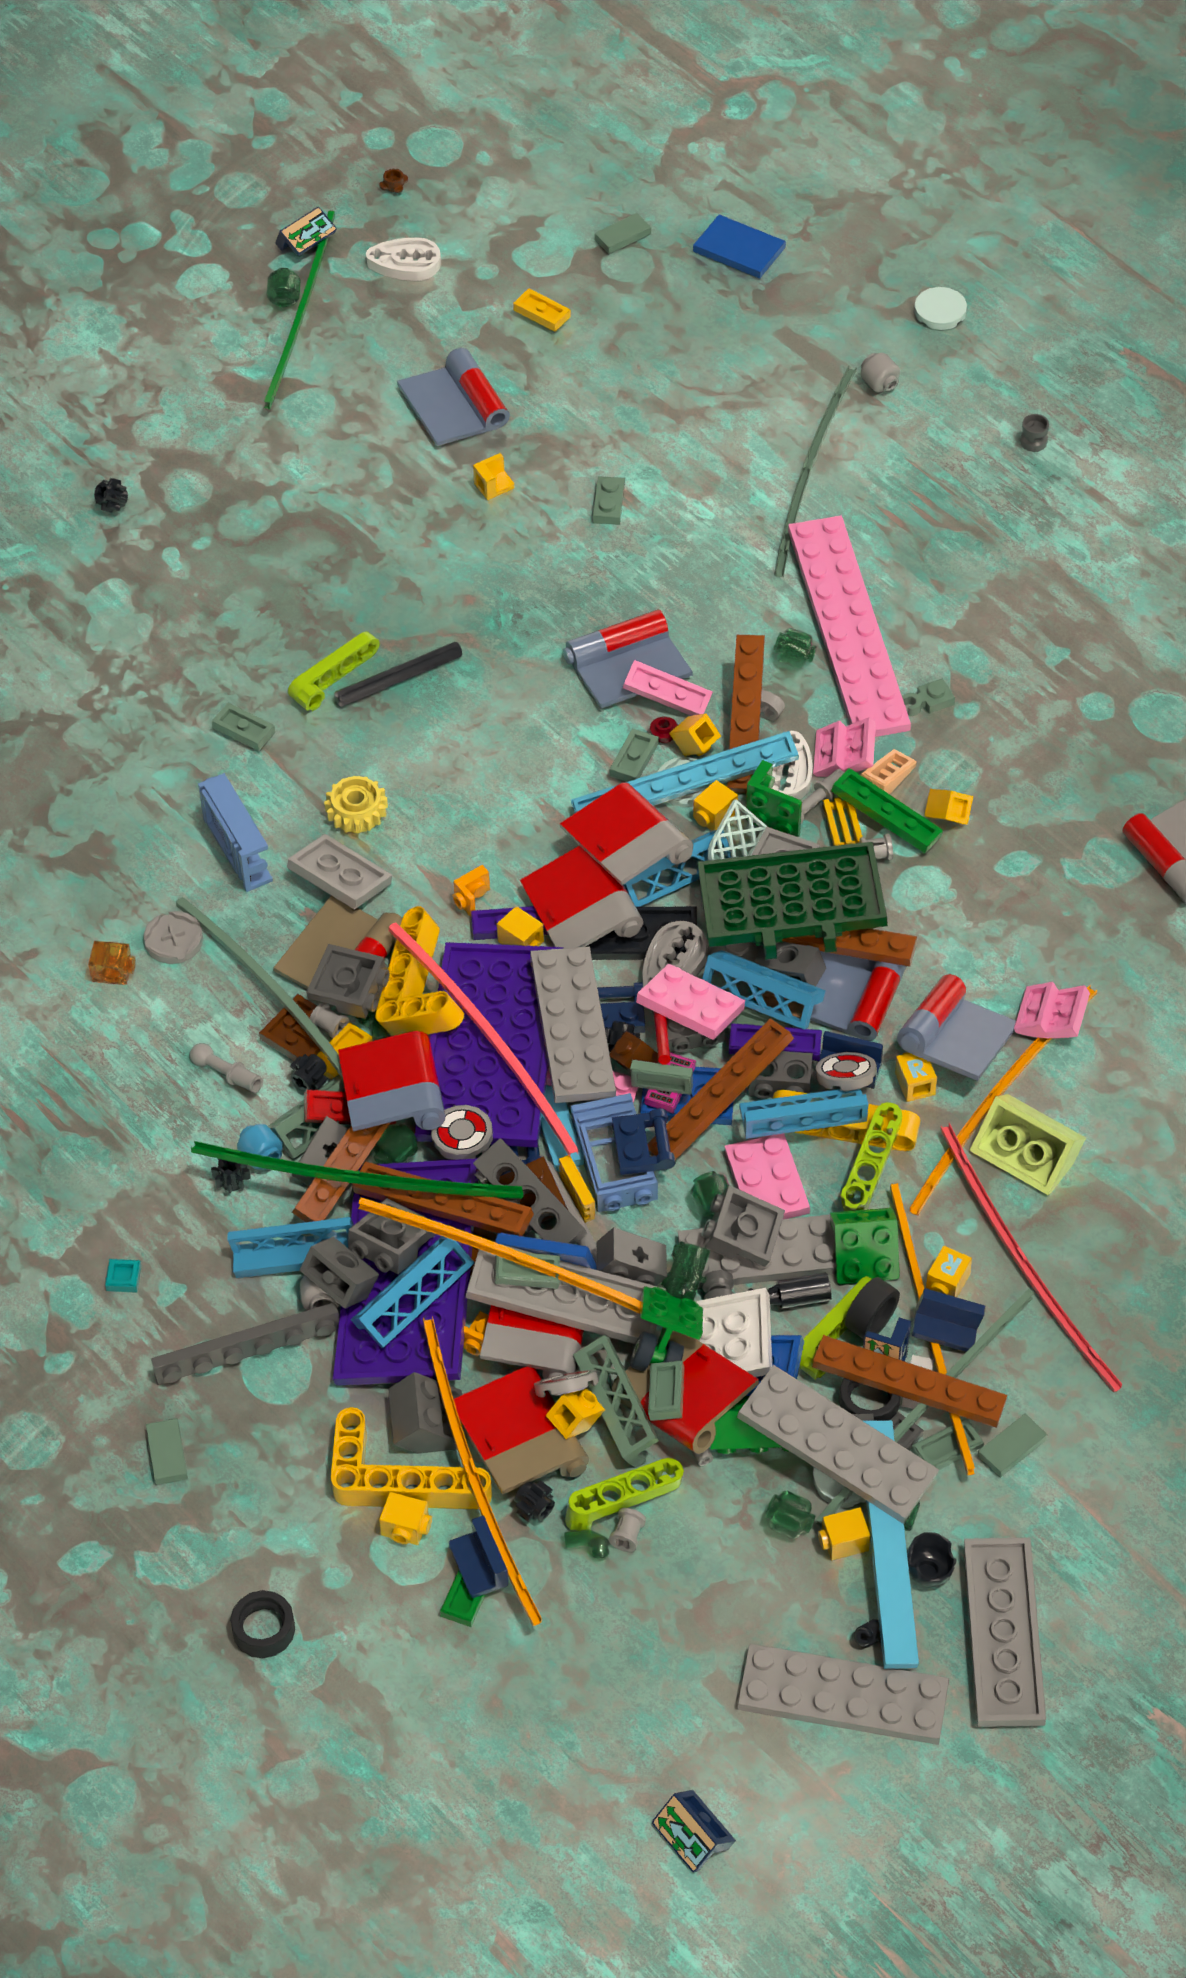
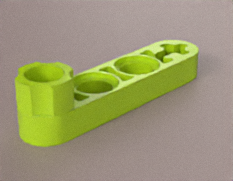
[288,631,380,712]
[841,1102,902,1211]
[799,1276,872,1380]
[565,1458,684,1533]

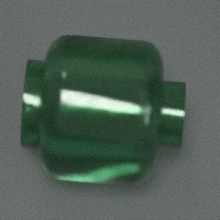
[267,268,301,308]
[773,628,817,668]
[373,1124,418,1164]
[690,1171,730,1219]
[764,1490,816,1539]

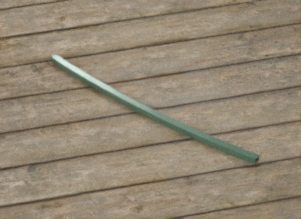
[775,366,857,577]
[176,897,343,1079]
[815,1289,1035,1528]

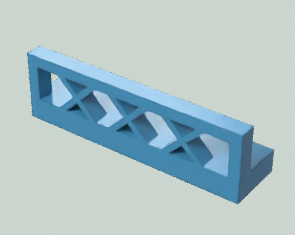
[623,830,732,907]
[702,950,826,1029]
[739,1089,869,1139]
[227,1217,354,1278]
[351,1236,475,1348]

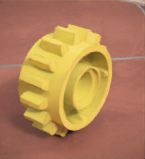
[324,776,388,833]

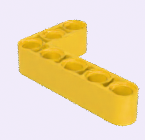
[375,906,464,1036]
[331,1407,492,1509]

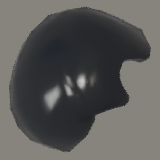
[907,1532,956,1586]

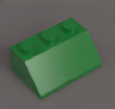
[710,1396,790,1454]

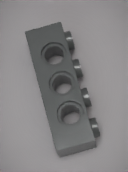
[473,1138,587,1244]

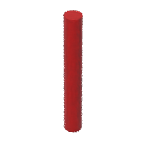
[654,1011,671,1065]

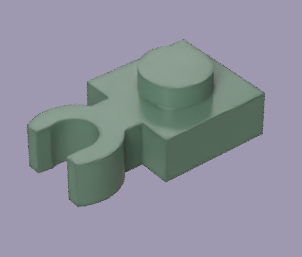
[902,678,955,716]

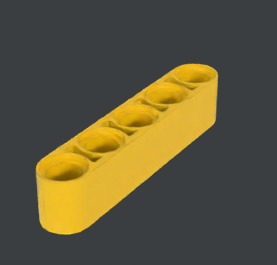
[772,1090,921,1151]

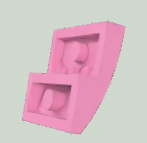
[813,717,876,777]
[1014,982,1090,1038]

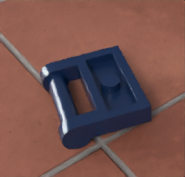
[597,982,645,1033]
[612,1108,676,1175]

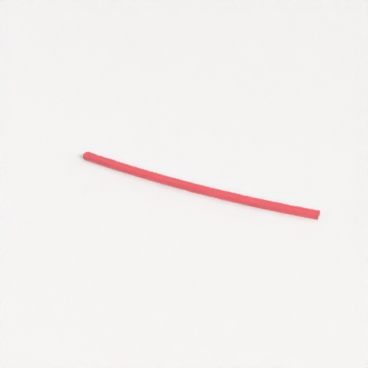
[389,922,578,1157]
[940,1123,1122,1392]

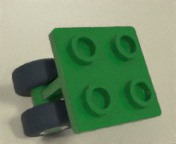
[630,1286,703,1371]

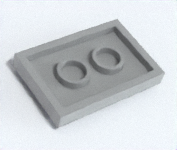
[287,834,393,909]

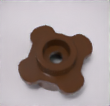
[379,169,408,193]

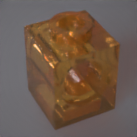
[88,941,136,985]

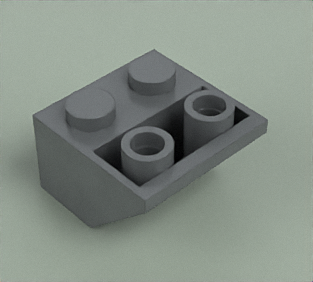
[389,1372,467,1454]

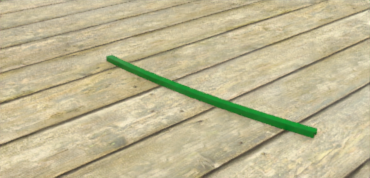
[264,211,335,409]
[191,1141,523,1199]

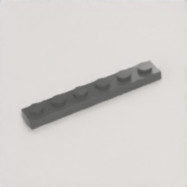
[151,1302,339,1385]

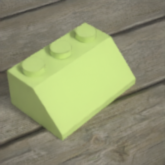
[969,1094,1086,1195]

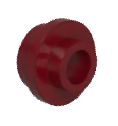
[650,716,678,743]

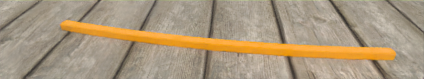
[910,985,1097,1215]
[890,1183,975,1476]
[358,1197,641,1314]
[423,1317,542,1626]

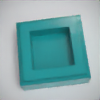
[105,1259,142,1293]

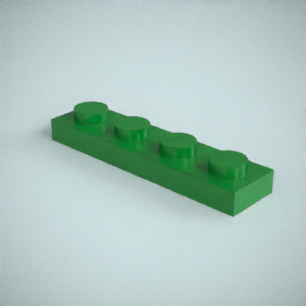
[831,768,943,853]

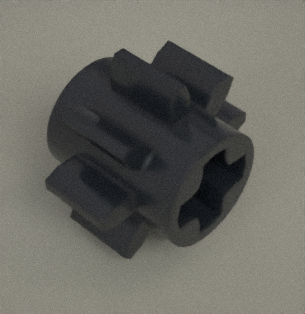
[94,478,128,513]
[605,1021,640,1052]
[290,1054,328,1091]
[211,1159,251,1193]
[514,1481,555,1522]

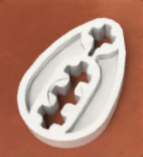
[366,238,441,281]
[772,731,813,800]

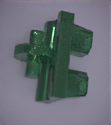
[661,1241,711,1301]

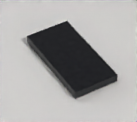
[585,906,697,960]

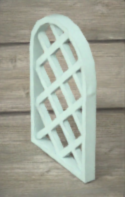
[708,799,767,860]

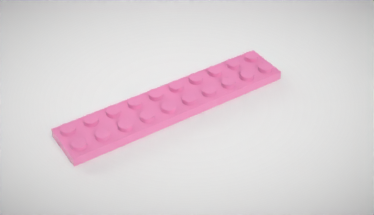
[788,515,911,737]

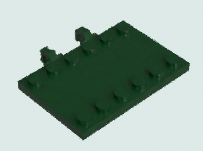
[698,841,888,960]

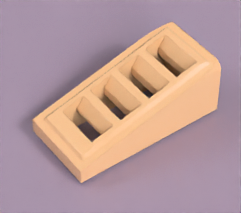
[861,749,917,794]

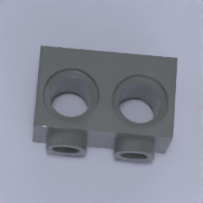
[749,1051,813,1099]

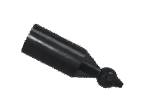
[748,1272,832,1309]

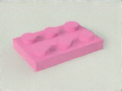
[636,964,745,1040]
[725,1133,810,1220]

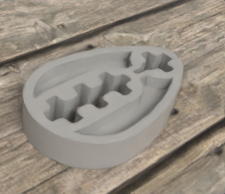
[642,921,709,987]

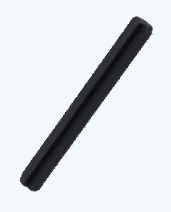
[334,641,462,707]

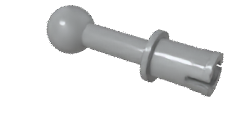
[801,769,844,824]
[190,1043,263,1093]

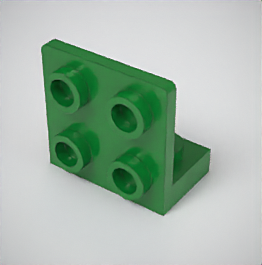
[746,760,802,837]
[830,1208,900,1284]

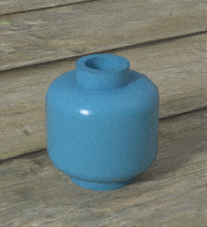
[237,1124,283,1169]

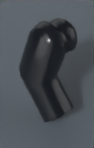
[854,1619,881,1647]

